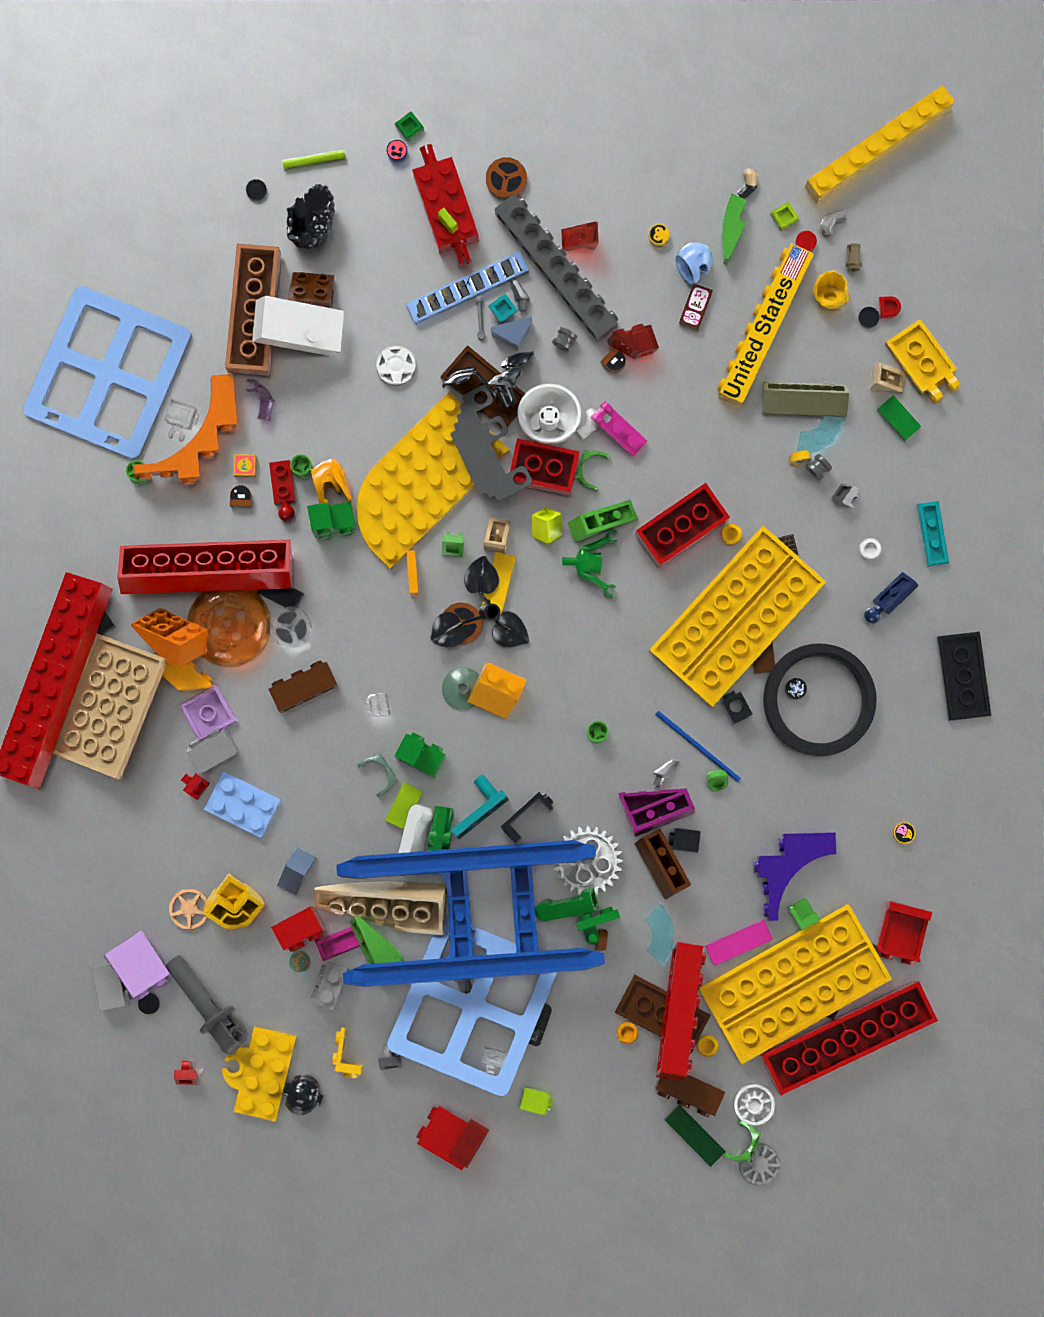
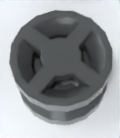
[552,327,578,352]
[806,454,832,480]

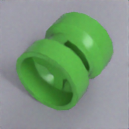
[290,454,313,479]
[587,721,609,744]

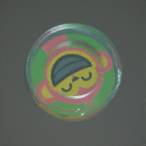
[289,951,311,973]

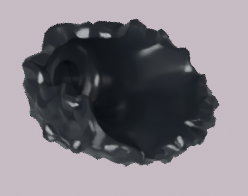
[287,184,335,249]

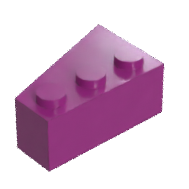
[618,788,695,837]

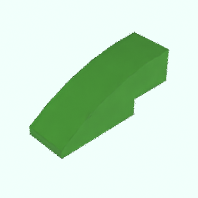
[721,194,747,265]

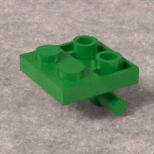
[576,906,620,945]

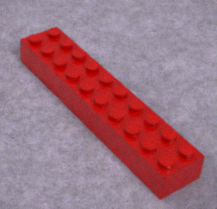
[0,572,113,789]

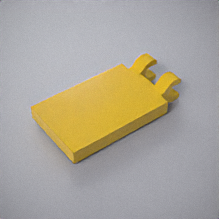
[885,319,961,404]

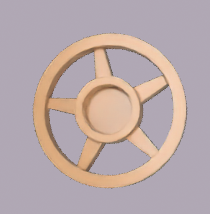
[169,889,208,929]

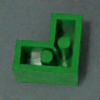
[307,502,356,540]
[394,732,446,778]

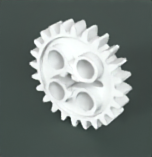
[554,826,623,895]

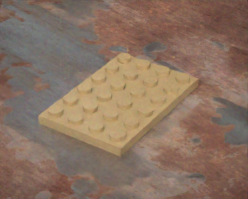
[53,633,167,780]

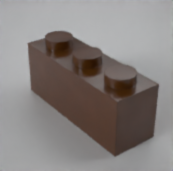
[268,660,338,714]
[634,828,691,900]
[654,1075,725,1118]

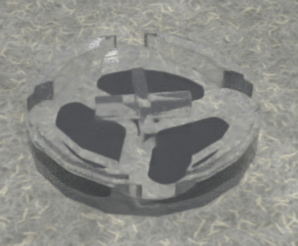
[269,606,312,649]

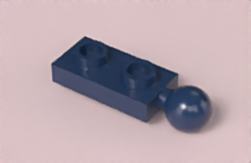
[864,572,918,624]

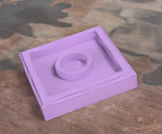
[179,684,237,741]

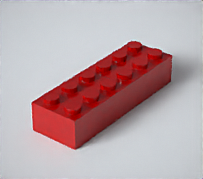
[656,942,706,1081]

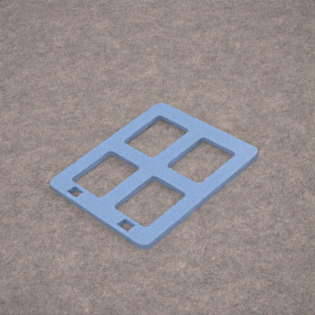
[23,286,191,459]
[387,916,557,1097]

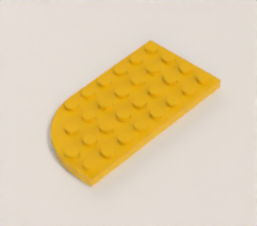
[357,391,509,570]

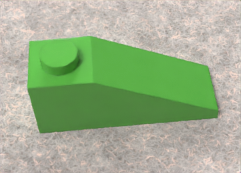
[568,500,638,542]
[349,916,403,964]

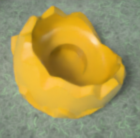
[813,270,850,309]

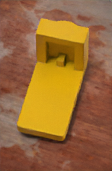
[332,1027,363,1078]

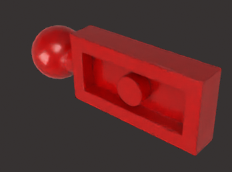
[269,460,296,521]

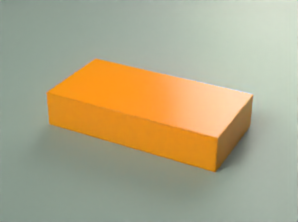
[406,551,419,596]

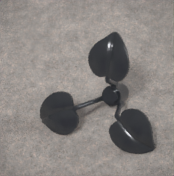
[442,351,534,408]
[430,556,529,647]

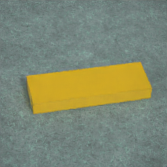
[482,551,516,614]

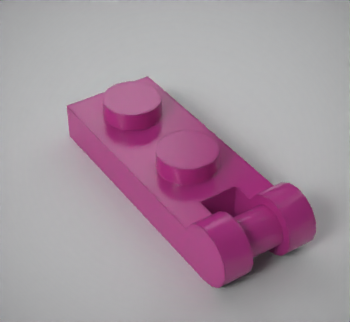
[590,401,647,457]

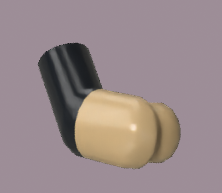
[737,169,758,199]

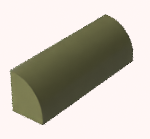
[762,381,849,416]

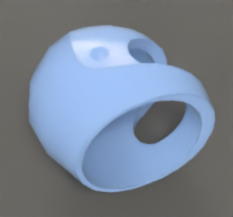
[675,242,713,284]

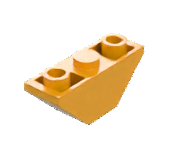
[162,662,213,692]

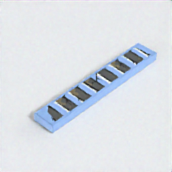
[406,251,529,324]

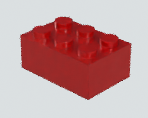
[510,438,580,496]
[271,906,327,952]

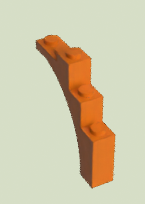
[133,374,237,485]

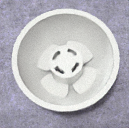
[518,384,581,445]

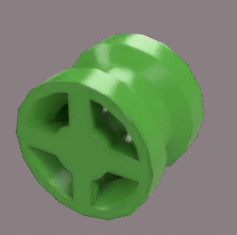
[126,460,147,484]

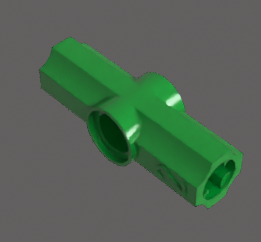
[427,806,454,851]

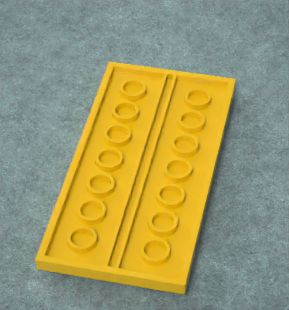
[649,526,826,707]
[699,903,892,1065]

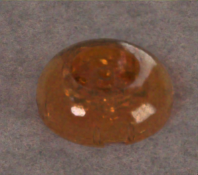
[187,590,272,667]

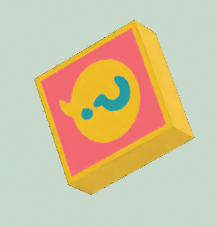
[234,454,256,477]

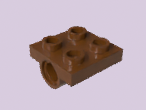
[288,272,335,308]

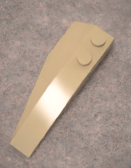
[314,881,447,935]

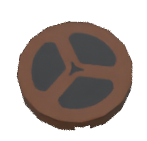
[486,157,527,199]
[443,602,482,645]

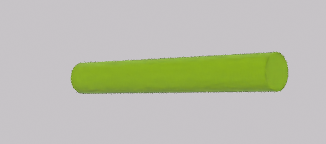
[282,150,345,169]

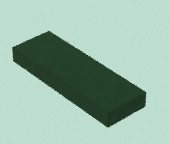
[664,1105,726,1167]

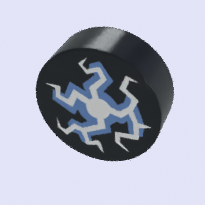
[785,678,807,700]

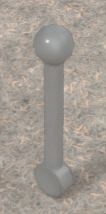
[475,296,486,340]

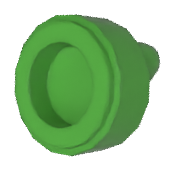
[707,770,729,791]

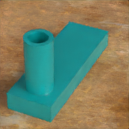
[451,774,509,840]

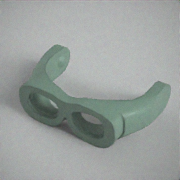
[357,754,398,797]

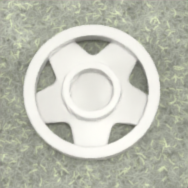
[376,346,416,386]

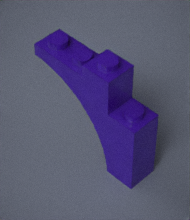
[753,832,836,921]

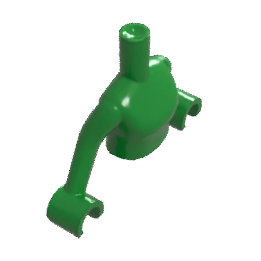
[562,530,618,598]

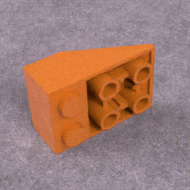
[131,608,208,668]

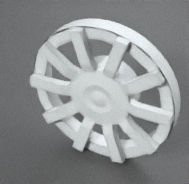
[734,1084,775,1125]

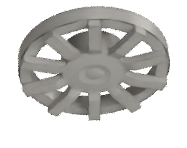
[739,1143,780,1185]

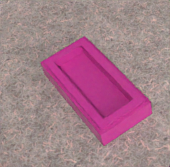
[315,927,360,961]

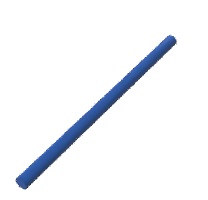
[655,710,741,782]

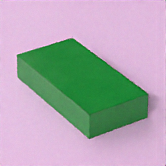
[877,395,921,442]

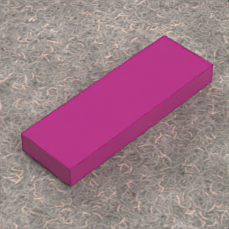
[705,920,773,966]

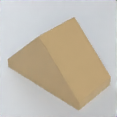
[870,362,905,393]
[484,518,511,554]

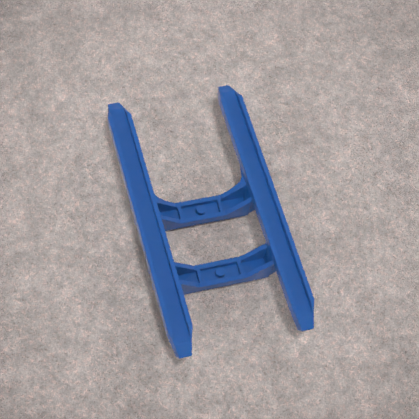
[336,840,605,987]

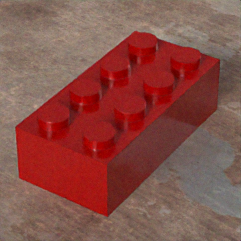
[635,483,730,568]

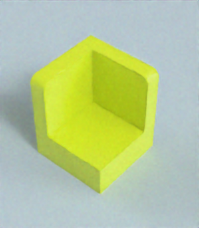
[532,507,562,544]

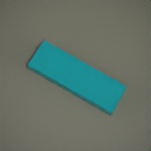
[917,501,949,567]

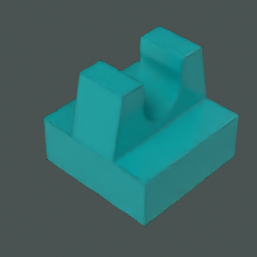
[488,293,518,324]

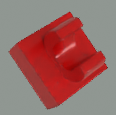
[181,773,210,800]
[174,1061,198,1085]

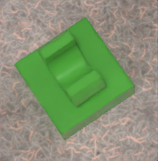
[442,531,464,557]

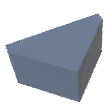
[491,316,532,350]
[277,847,316,895]

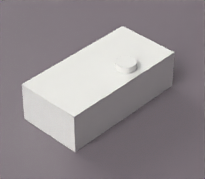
[252,296,344,356]

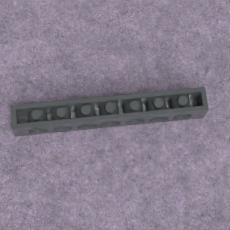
[495,193,618,343]

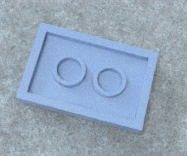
[204,771,281,838]

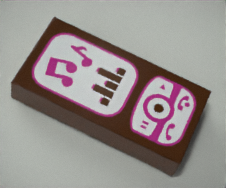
[679,284,713,330]

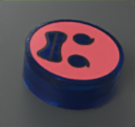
[386,140,408,162]

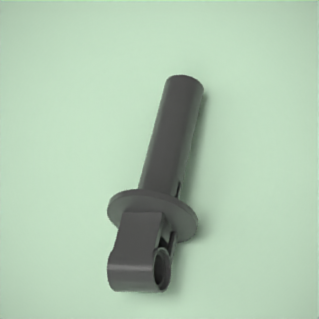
[165,955,247,1055]

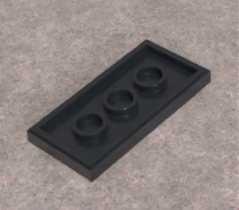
[937,631,992,721]

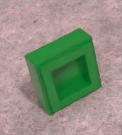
[395,111,424,142]

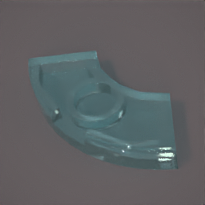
[796,416,845,453]
[646,904,674,965]

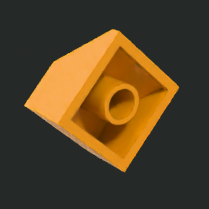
[467,662,527,719]

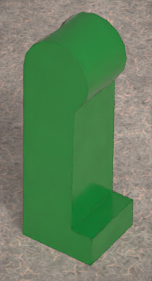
[535,887,599,921]

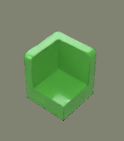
[787,898,821,930]

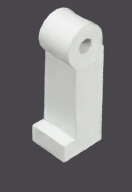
[399,804,433,853]

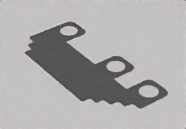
[451,385,532,501]

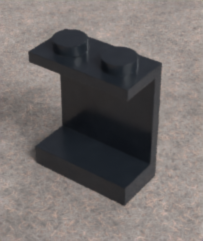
[501,792,553,844]

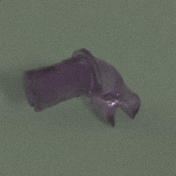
[246,378,275,421]

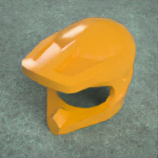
[311,458,352,504]

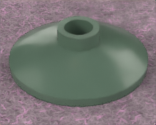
[442,667,479,710]

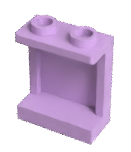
[104,930,170,1000]

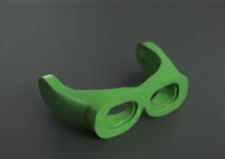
[574,450,610,491]
[723,1120,761,1163]

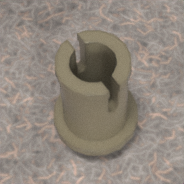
[845,243,862,272]

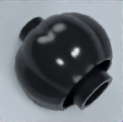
[282,1074,324,1115]

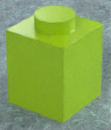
[520,1087,553,1115]

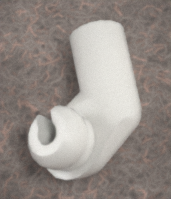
[577,409,598,440]

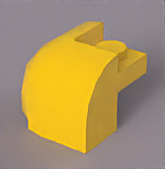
[203,874,265,930]

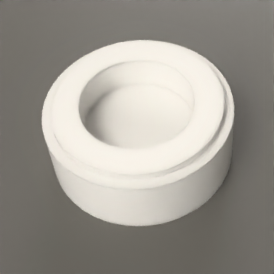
[859,538,881,560]

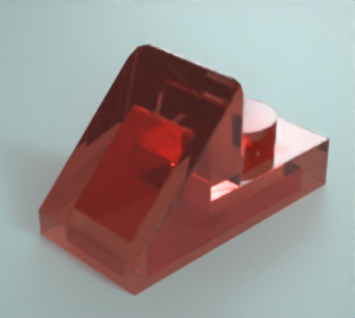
[561,221,599,251]

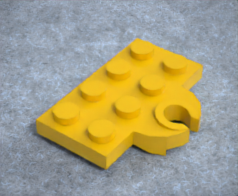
[222,1026,296,1122]

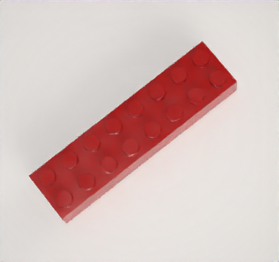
[117,539,293,594]
[760,981,938,1095]

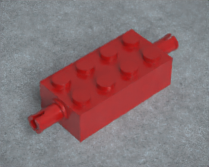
[412,144,479,266]

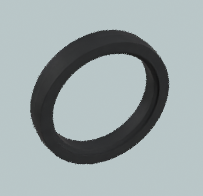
[763,643,877,756]

